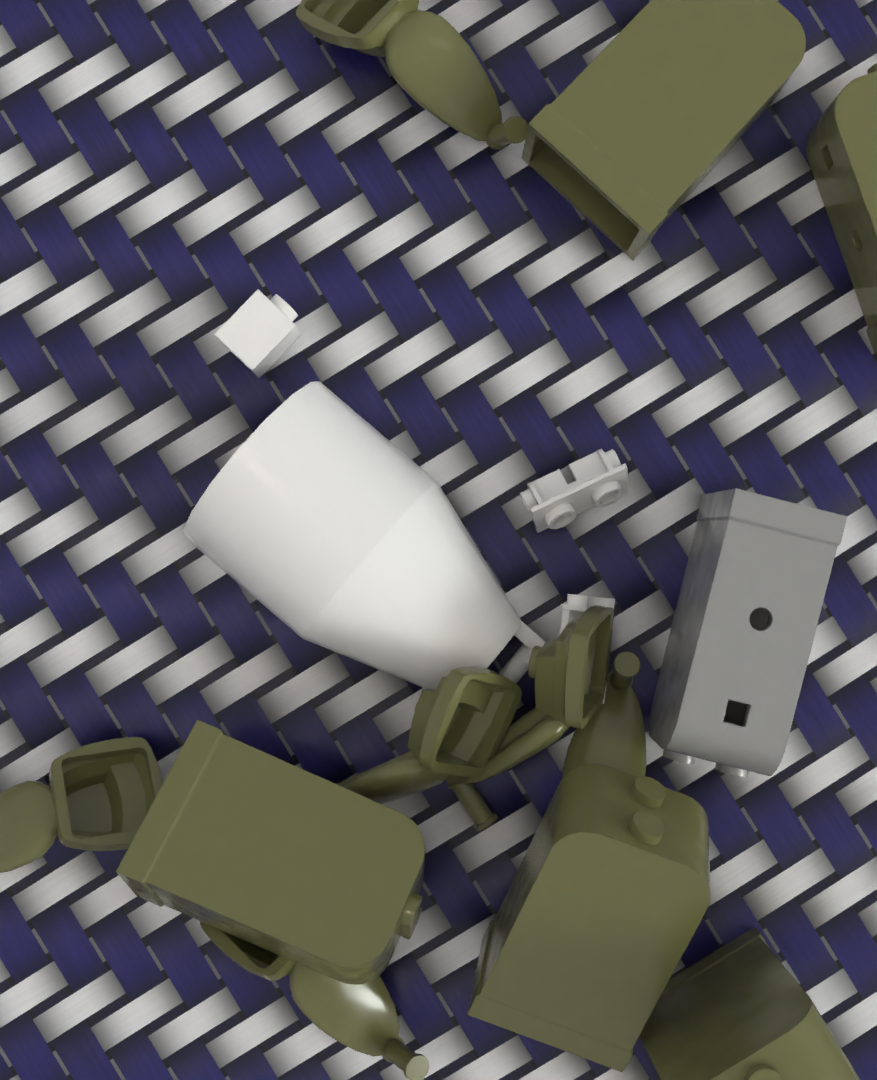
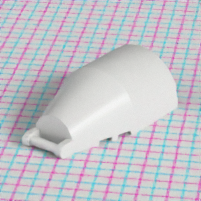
[183,381,546,690]

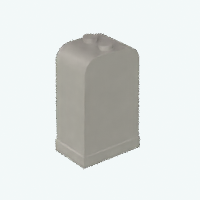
[649,488,847,778]

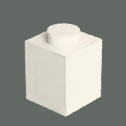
[214,289,301,378]

